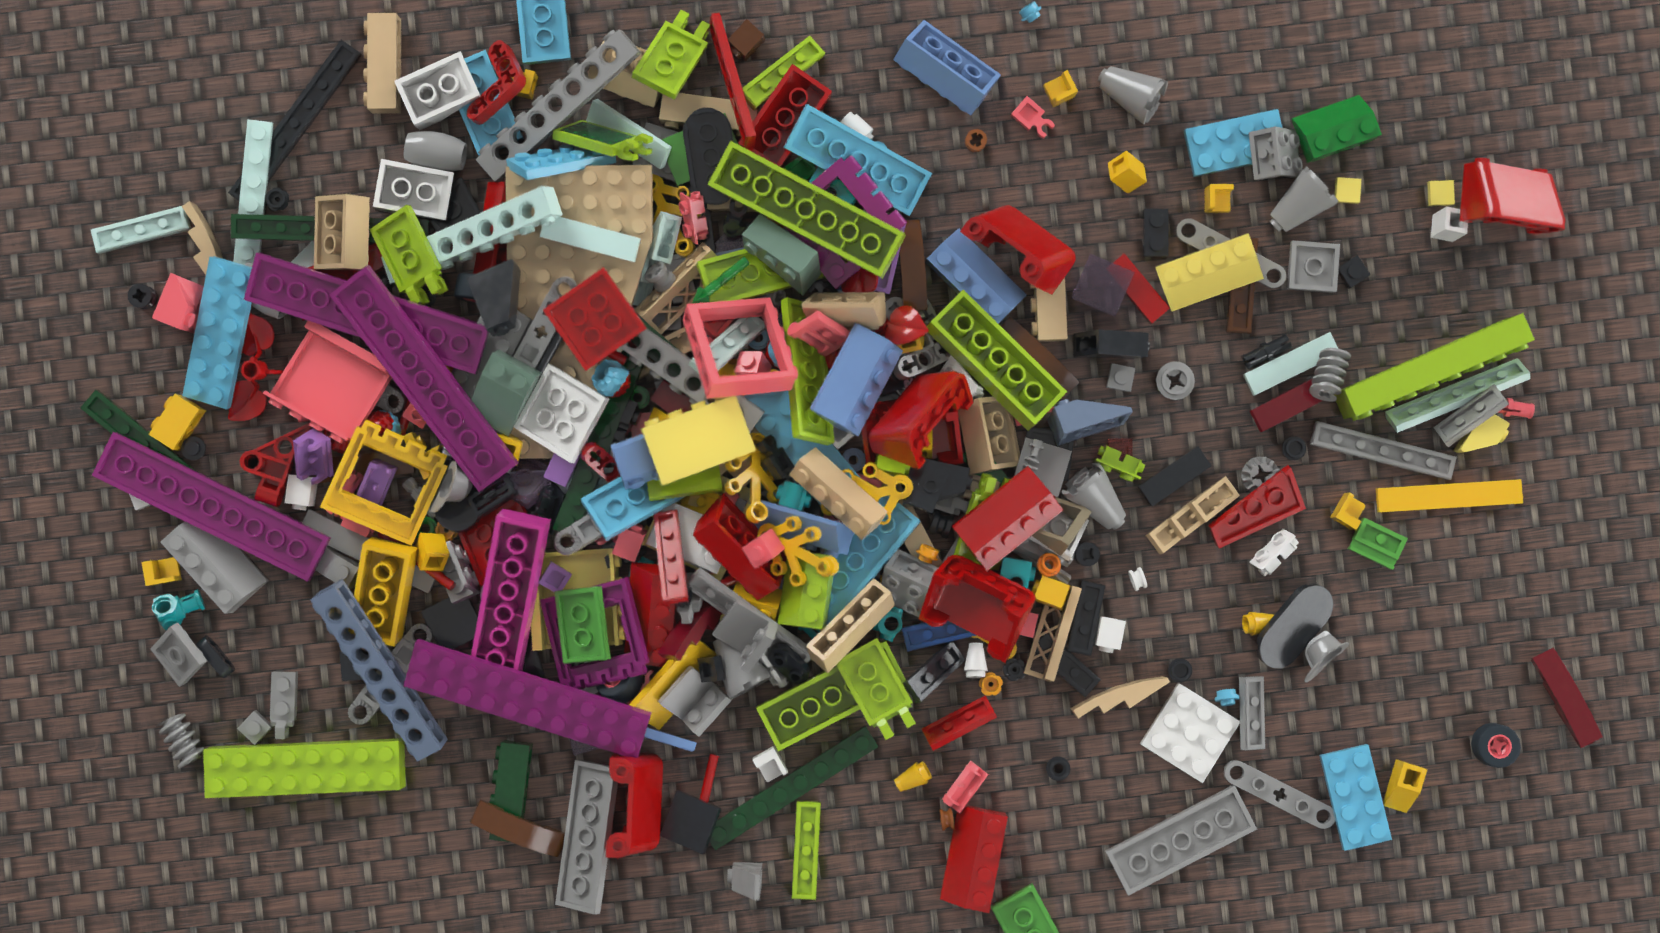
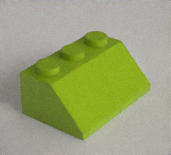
[778,553,836,630]

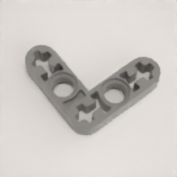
[893,299,950,381]

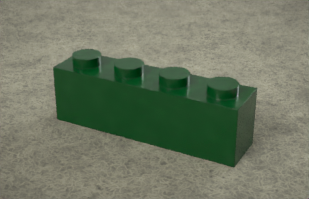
[486,740,533,842]

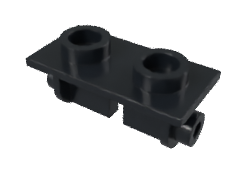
[535,482,565,536]

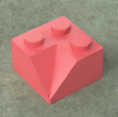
[152,273,204,334]

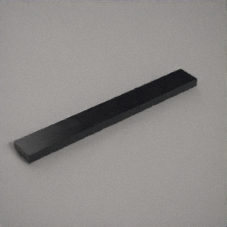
[228,39,362,201]

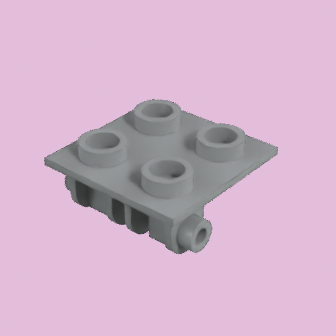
[1014,438,1072,497]

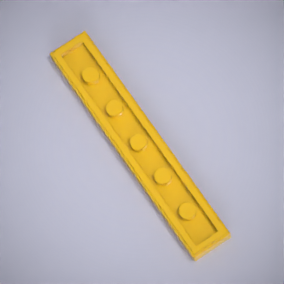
[1376,479,1523,512]

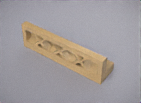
[634,242,717,334]
[1023,586,1082,682]

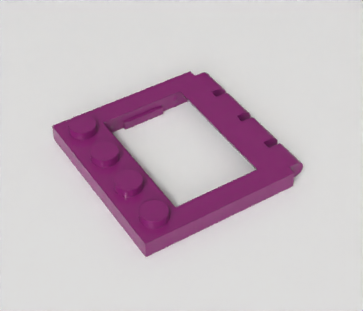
[785,155,907,289]
[540,577,650,690]

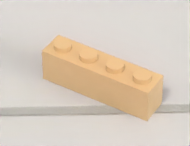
[363,13,401,113]
[659,93,759,138]
[1029,278,1068,342]
[790,447,888,540]
[806,579,895,673]

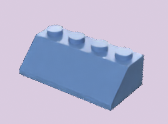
[893,20,1001,115]
[925,228,1027,324]
[810,323,903,436]
[611,434,659,489]
[749,500,854,558]

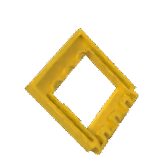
[320,419,448,546]

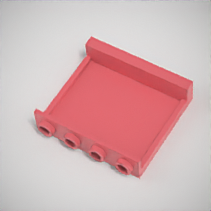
[263,321,392,444]

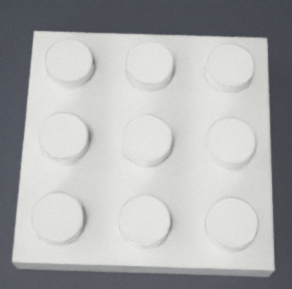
[514,363,609,463]
[1140,683,1240,783]

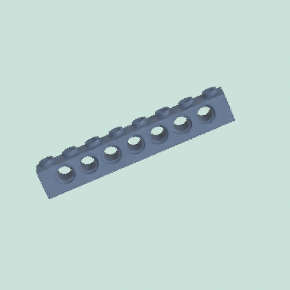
[311,579,448,761]

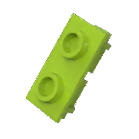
[1093,445,1145,482]

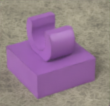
[539,561,572,592]

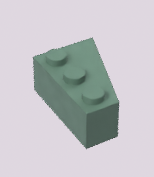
[742,214,821,295]

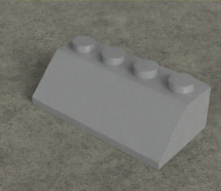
[161,522,269,614]

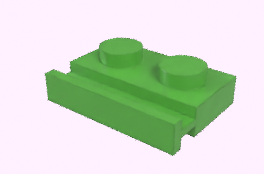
[1347,518,1408,570]

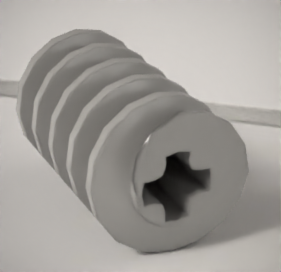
[1309,348,1351,401]
[157,713,204,769]

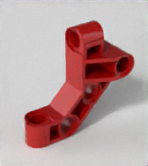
[240,423,349,507]

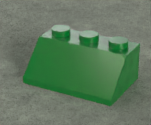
[1291,95,1382,164]

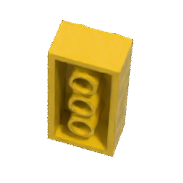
[348,537,418,647]

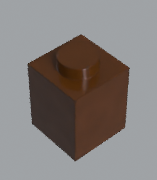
[728,19,765,61]

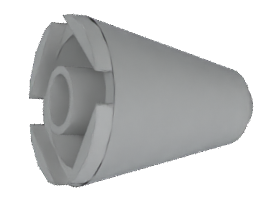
[1098,66,1168,124]
[1269,166,1338,232]
[1062,462,1126,530]
[713,637,771,699]

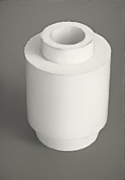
[841,112,874,140]

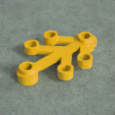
[652,174,702,258]
[724,433,779,523]
[820,462,913,525]
[758,516,839,587]

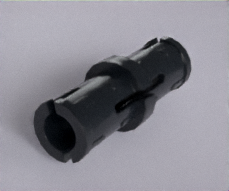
[1241,334,1292,369]

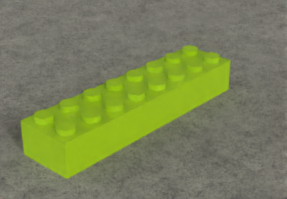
[708,141,906,279]
[1334,313,1535,421]
[203,738,406,798]

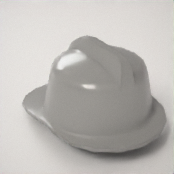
[430,461,473,513]
[1304,631,1349,682]

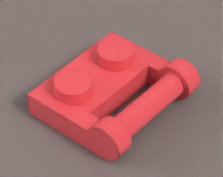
[787,311,850,356]

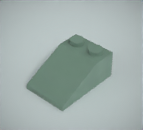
[471,349,542,437]

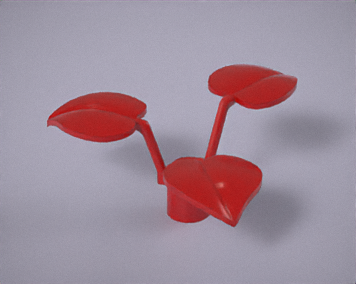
[825,268,929,369]
[228,313,284,421]

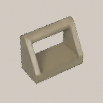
[1032,497,1091,556]

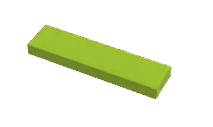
[742,36,825,111]
[792,800,821,900]

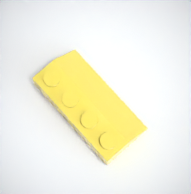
[1155,233,1264,312]

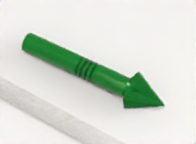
[692,257,749,304]

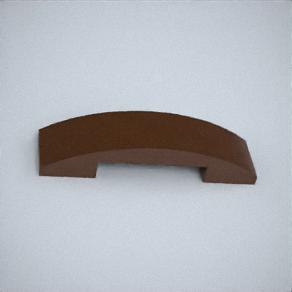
[899,219,927,312]
[1001,317,1079,400]
[470,799,565,857]

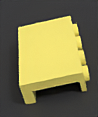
[641,396,756,485]

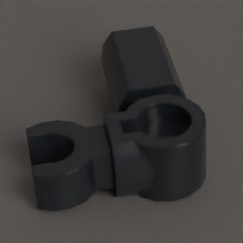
[723,199,752,238]

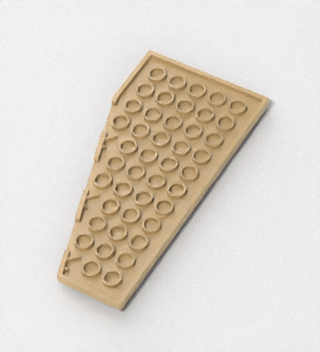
[505,165,653,459]

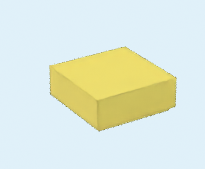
[1335,177,1361,204]
[1427,180,1455,206]

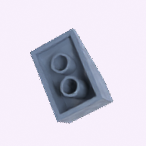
[1047,399,1133,446]

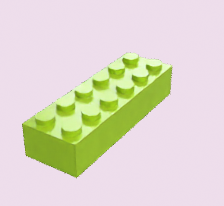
[927,290,1067,431]
[756,640,906,751]

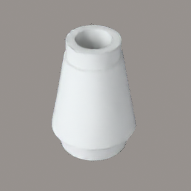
[964,643,988,678]

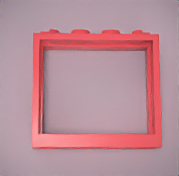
[682,297,798,399]

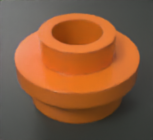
[1037,553,1061,577]

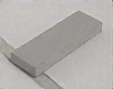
[1433,384,1509,447]
[1239,676,1265,750]

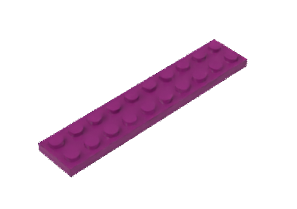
[244,252,489,374]
[329,265,519,492]
[92,432,331,581]
[404,639,652,758]

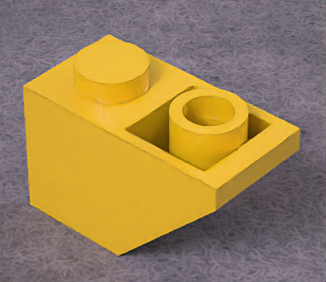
[1383,759,1427,813]

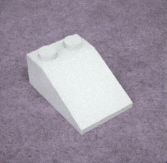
[394,51,481,130]
[373,159,454,221]
[646,503,721,574]

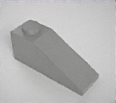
[316,545,359,589]
[727,862,762,900]

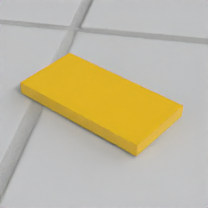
[629,640,716,730]

